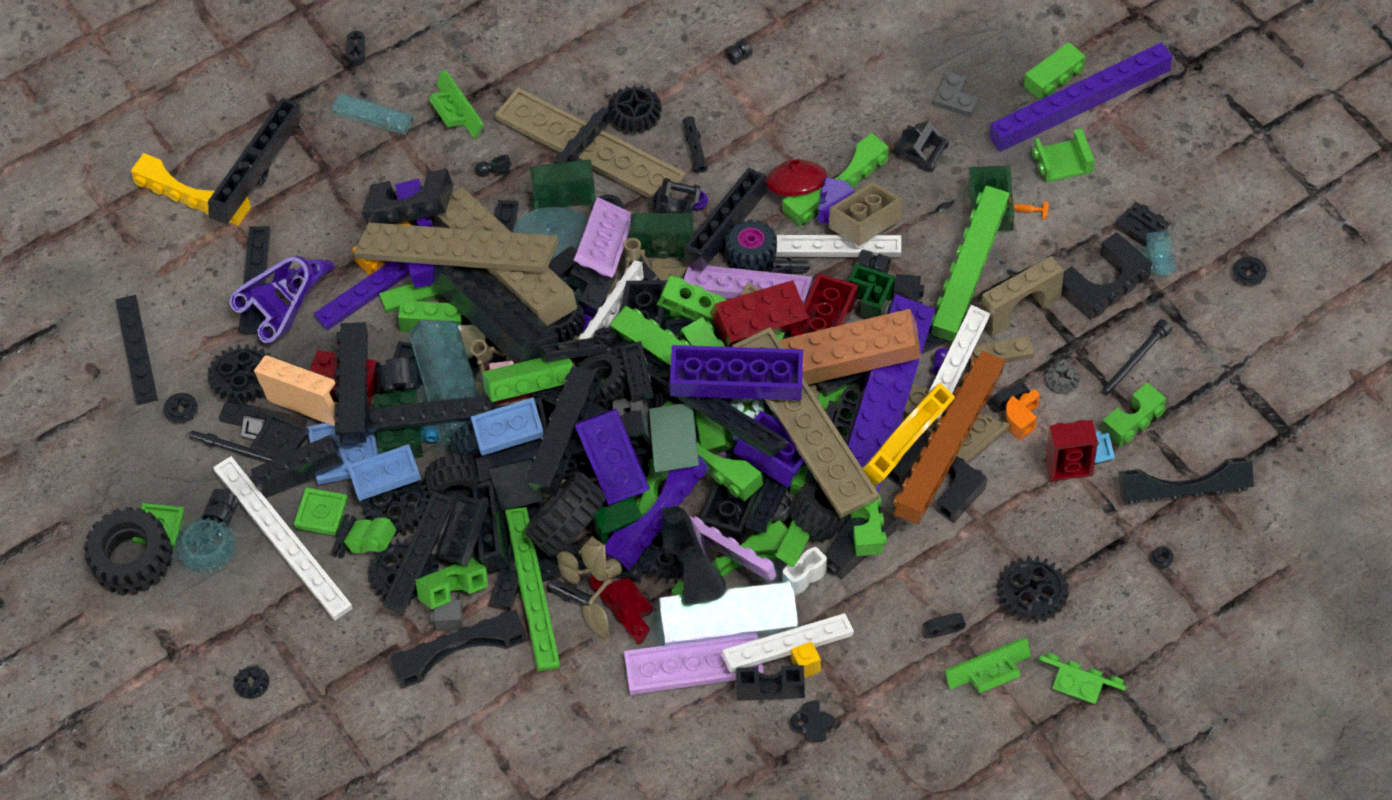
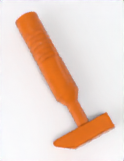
[1006,201,1049,220]

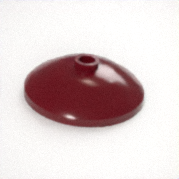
[766,159,827,196]

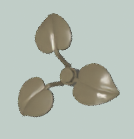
[604,237,689,302]
[452,325,512,397]
[556,544,622,638]

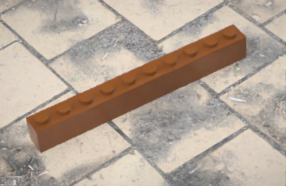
[893,351,1005,525]

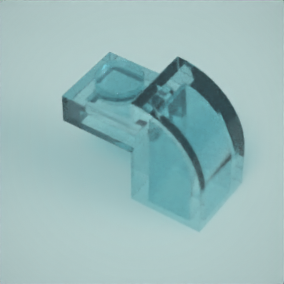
[1146,231,1177,275]

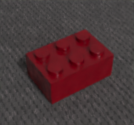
[310,350,378,409]
[1045,420,1098,482]

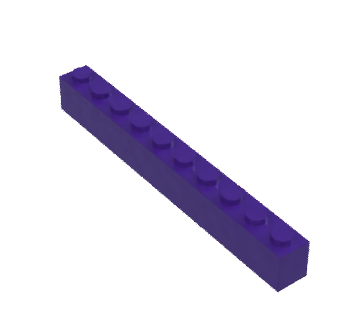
[989,42,1173,152]

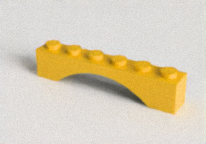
[131,153,251,226]
[862,382,955,487]

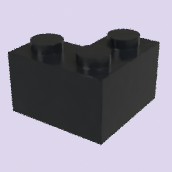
[566,262,616,317]

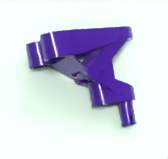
[230,256,334,343]

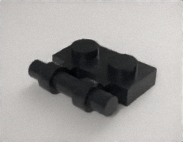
[1115,202,1170,247]

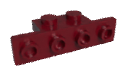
[589,575,654,644]

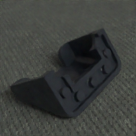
[661,506,726,605]

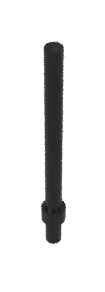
[190,430,272,462]

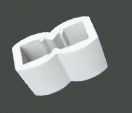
[782,547,827,595]

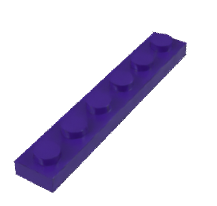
[314,261,410,331]

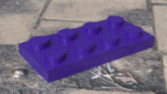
[575,408,650,505]

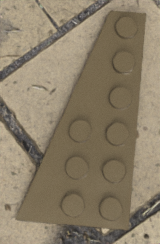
[903,384,1010,464]

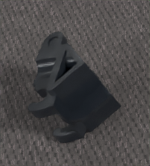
[894,121,949,172]
[651,178,700,230]

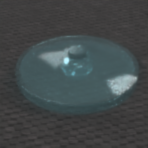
[513,207,588,259]

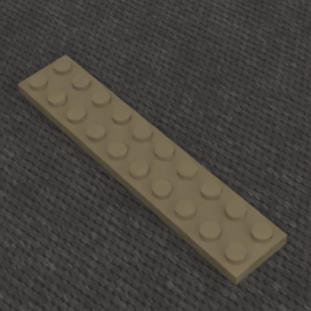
[495,88,686,199]
[354,223,559,273]
[732,327,879,518]

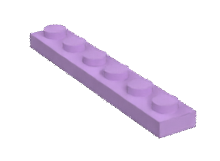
[689,516,777,582]

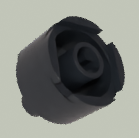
[375,358,420,398]

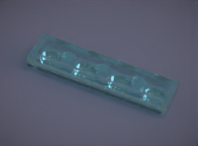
[332,93,414,135]

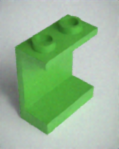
[1032,129,1094,183]

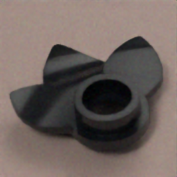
[790,700,835,742]

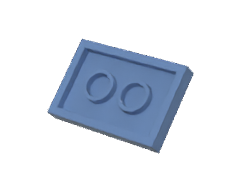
[471,398,544,456]
[347,444,421,501]

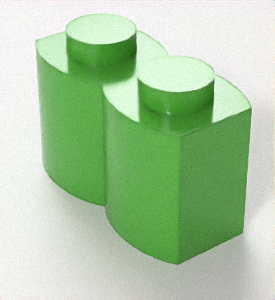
[344,518,396,553]

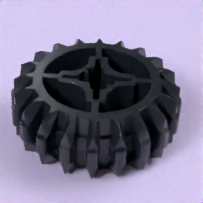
[607,84,662,134]
[548,301,586,343]

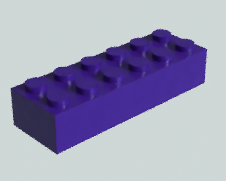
[670,345,803,401]

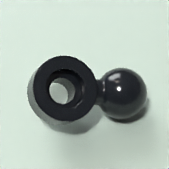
[475,155,512,177]

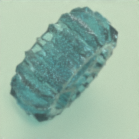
[176,516,236,573]

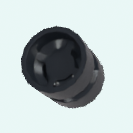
[857,249,891,274]
[202,489,239,530]

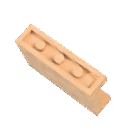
[254,355,339,426]

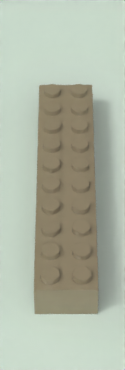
[431,187,577,325]

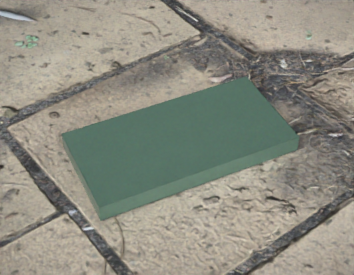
[649,403,699,472]

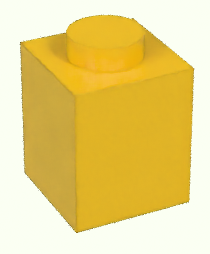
[791,641,821,678]

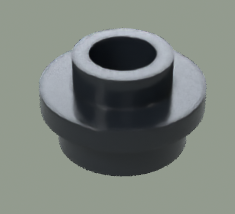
[1151,546,1174,568]

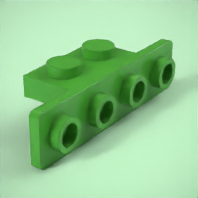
[429,70,483,138]
[945,638,1031,693]
[1039,652,1128,704]

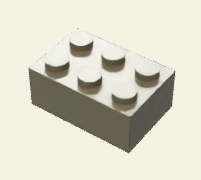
[829,182,903,246]

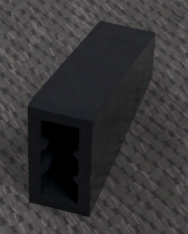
[826,507,897,580]

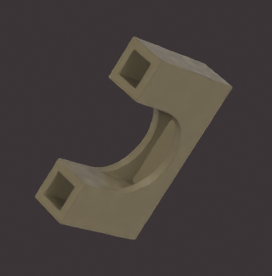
[981,256,1064,337]

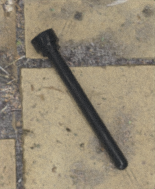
[1102,319,1173,395]

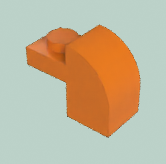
[1005,389,1040,441]

